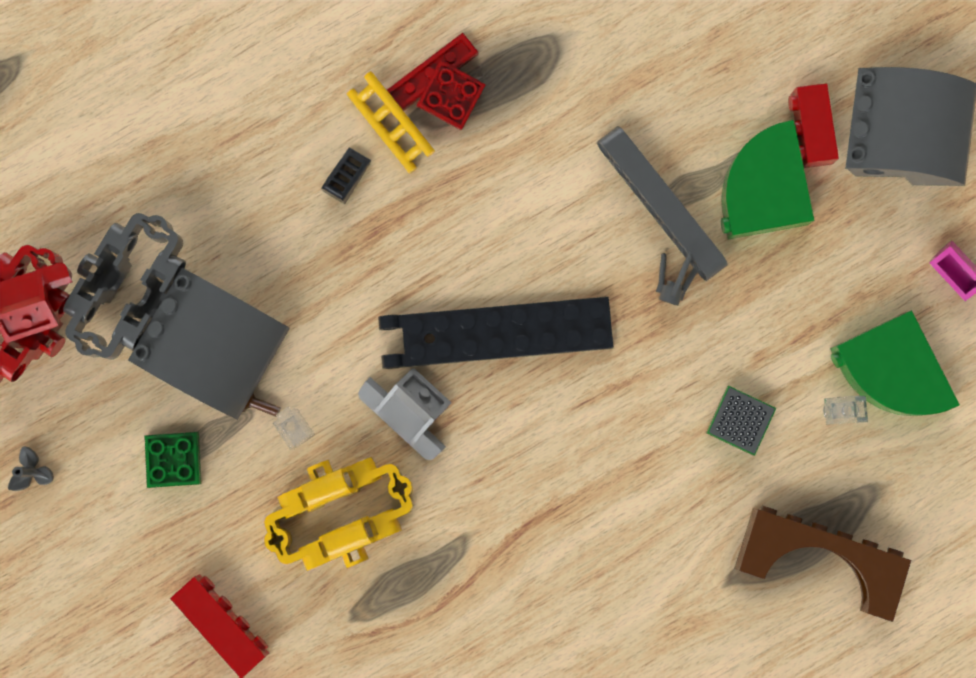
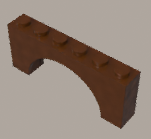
[734,505,912,622]

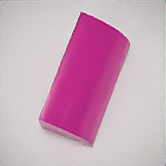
[929,240,976,301]

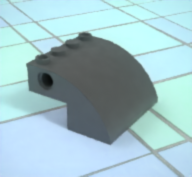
[845,67,976,186]
[128,268,290,420]

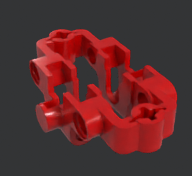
[0,245,72,383]

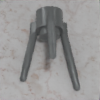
[656,253,697,306]

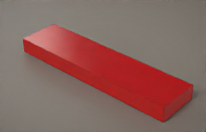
[387,33,479,111]

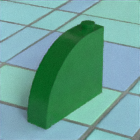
[721,120,815,240]
[830,310,960,416]

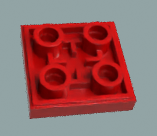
[416,59,486,131]

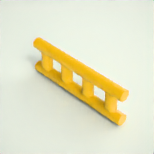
[346,71,435,174]

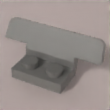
[358,368,451,460]

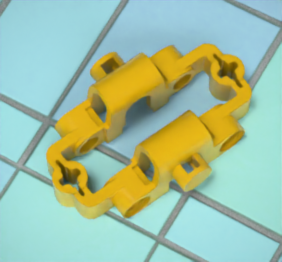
[264,457,414,571]

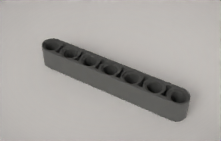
[597,126,728,281]

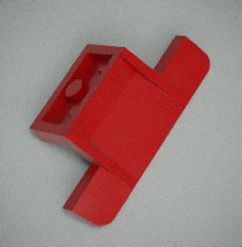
[0,263,73,343]

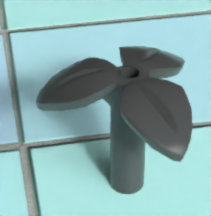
[8,446,54,491]

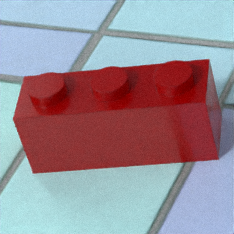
[788,83,839,168]

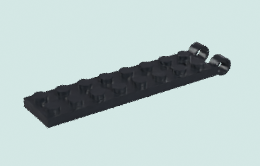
[378,297,614,369]

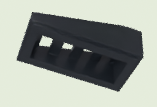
[321,147,371,204]

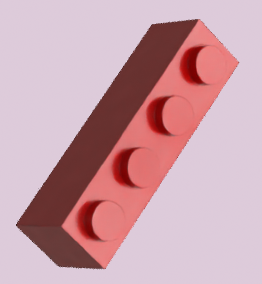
[170,574,269,678]

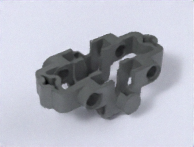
[63,213,186,360]

